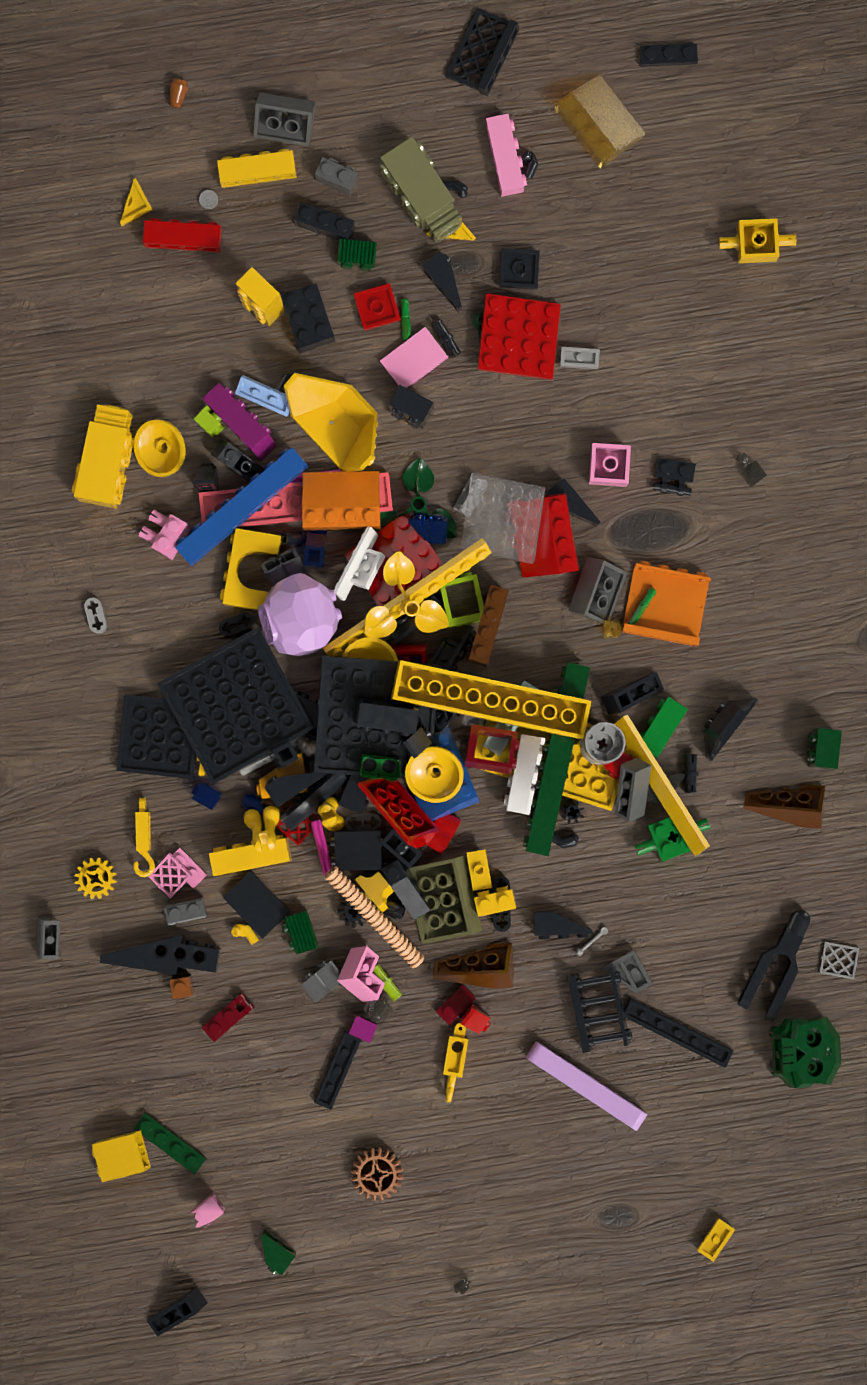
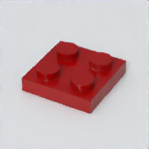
[354,283,401,331]

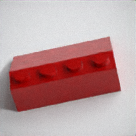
[509,493,579,578]
[358,778,440,849]

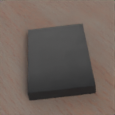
[223,870,290,939]

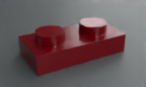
[436,984,476,1025]

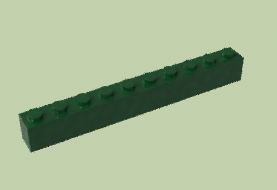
[523,662,591,857]

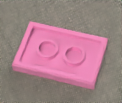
[380,327,448,388]

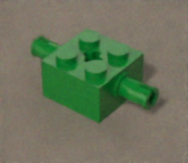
[634,817,711,862]

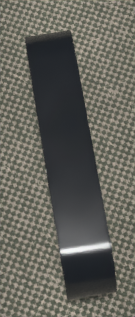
[492,876,511,932]

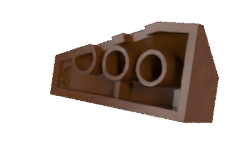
[744,784,825,829]
[433,943,514,989]

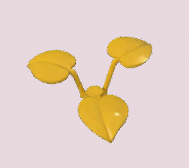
[364,551,449,638]

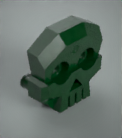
[769,1016,841,1088]

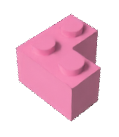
[337,946,385,1002]

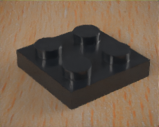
[499,248,540,290]

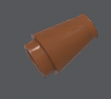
[169,78,189,108]

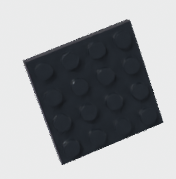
[116,695,196,779]

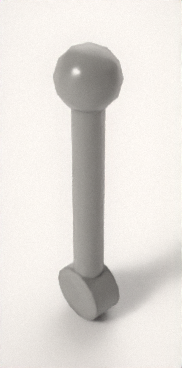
[576,927,608,956]

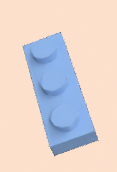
[235,375,290,417]

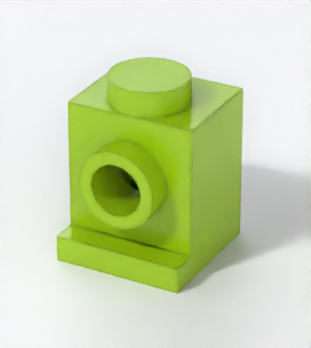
[194,405,224,437]

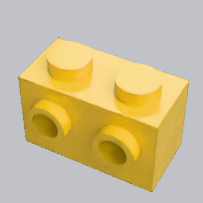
[474,886,517,917]

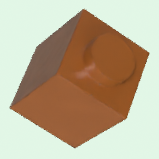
[170,975,194,999]

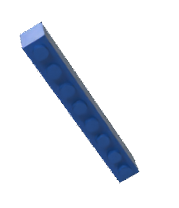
[175,448,308,567]

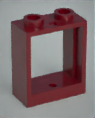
[465,724,520,774]

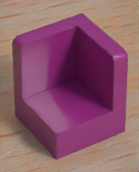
[349,1016,378,1043]

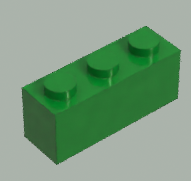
[640,697,688,758]

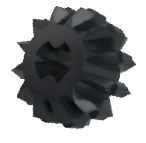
[338,901,366,928]

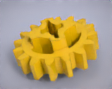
[75,858,117,899]

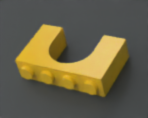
[220,528,282,611]

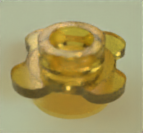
[603,619,622,639]

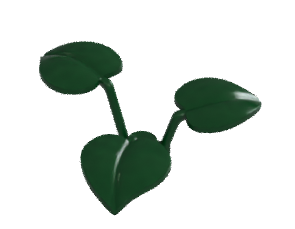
[374,458,457,541]

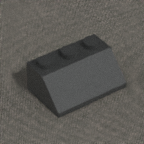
[253,93,316,147]
[568,557,627,626]

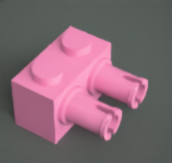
[139,509,192,560]

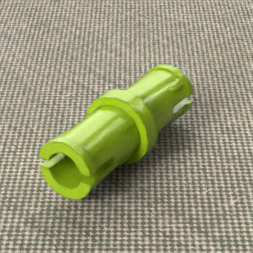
[372,964,403,1002]

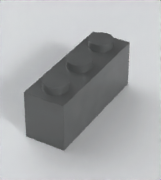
[615,758,651,822]

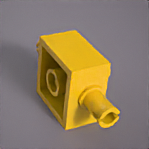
[719,219,797,263]

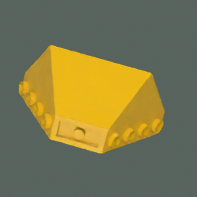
[284,373,378,472]

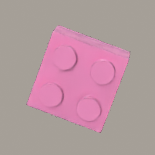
[589,443,631,487]

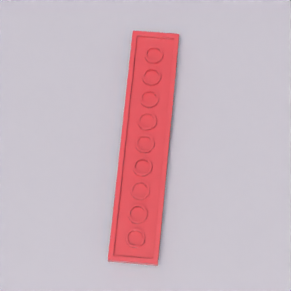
[199,472,393,528]

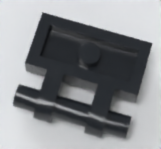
[653,458,696,496]

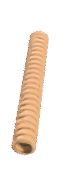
[325,866,424,968]

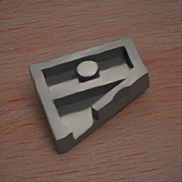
[601,949,653,993]

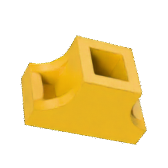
[466,849,492,891]
[355,872,394,913]

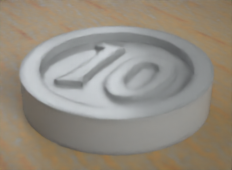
[199,190,218,210]

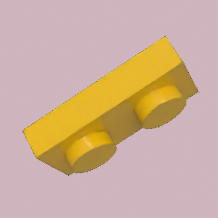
[697,1217,735,1262]

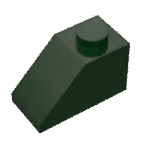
[261,1231,296,1276]

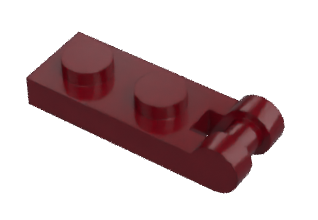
[202,992,255,1042]

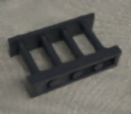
[568,967,633,1053]

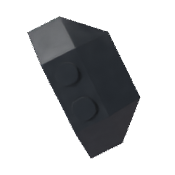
[703,698,759,761]

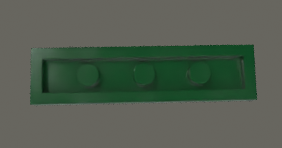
[133,1112,207,1175]

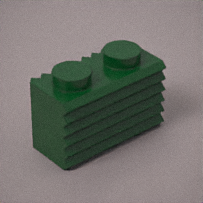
[337,239,377,271]
[282,910,319,955]

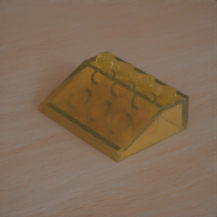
[555,75,646,169]

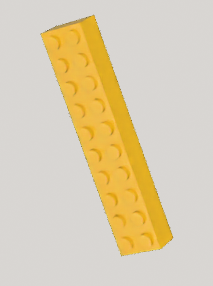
[391,660,591,739]

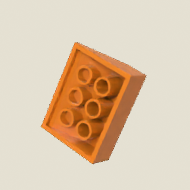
[302,471,380,530]

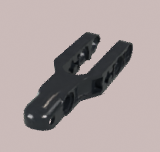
[737,910,811,1022]

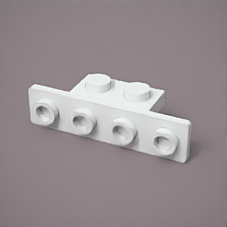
[334,527,386,601]

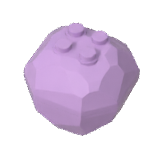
[258,573,342,656]

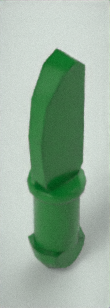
[400,298,411,341]
[629,587,656,625]

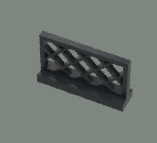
[446,9,520,97]

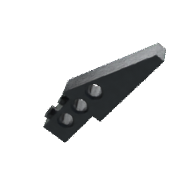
[100,935,221,975]

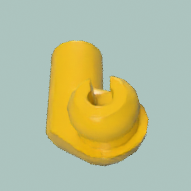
[231,924,259,945]

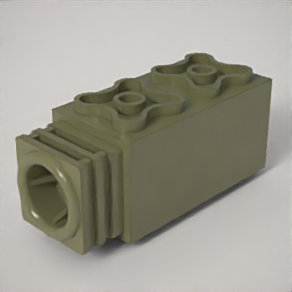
[379,137,462,243]

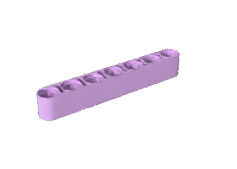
[526,1041,648,1131]

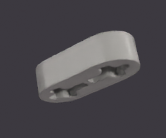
[84,598,107,634]

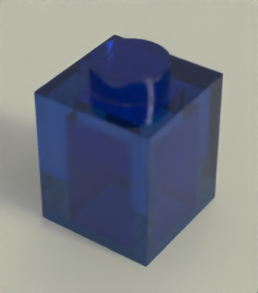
[191,782,223,810]

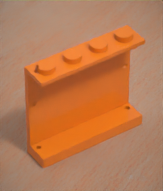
[622,561,711,647]

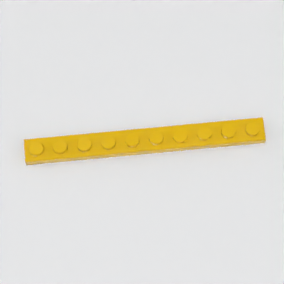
[323,538,491,657]

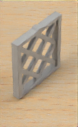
[819,942,859,979]

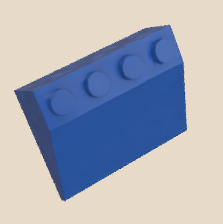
[414,727,480,821]

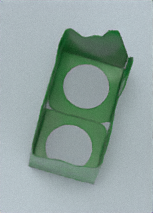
[360,754,401,782]

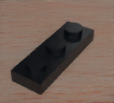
[640,44,698,67]

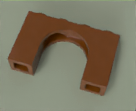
[468,585,509,667]

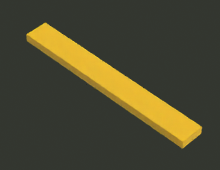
[615,715,710,856]

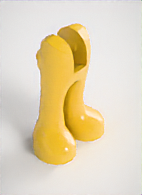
[318,796,345,832]
[244,806,280,852]

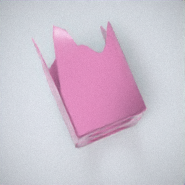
[190,1193,225,1232]

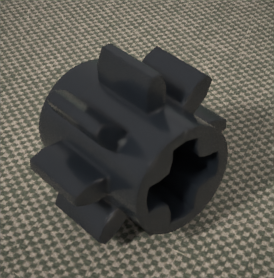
[561,801,584,824]

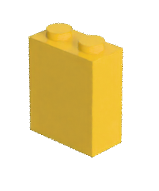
[92,1130,151,1182]

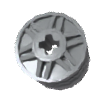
[579,722,626,765]

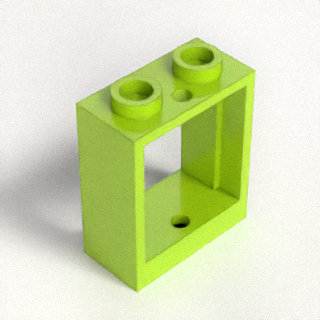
[440,572,484,629]

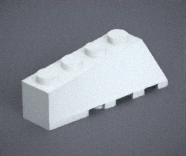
[503,734,545,815]

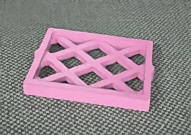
[148,853,192,899]

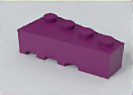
[202,383,277,461]

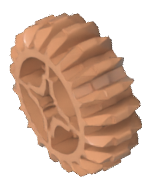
[351,1147,403,1201]

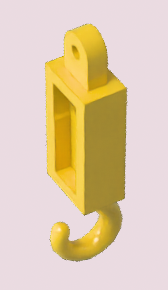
[133,798,155,877]
[443,1023,469,1103]

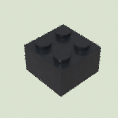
[389,385,434,429]

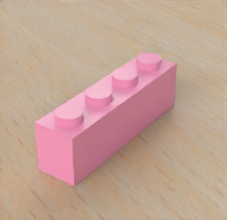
[486,114,527,197]

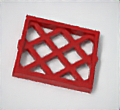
[276,804,321,846]

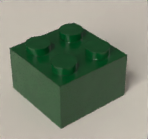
[806,728,842,770]

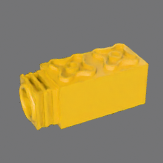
[72,405,134,509]

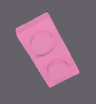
[166,848,207,888]

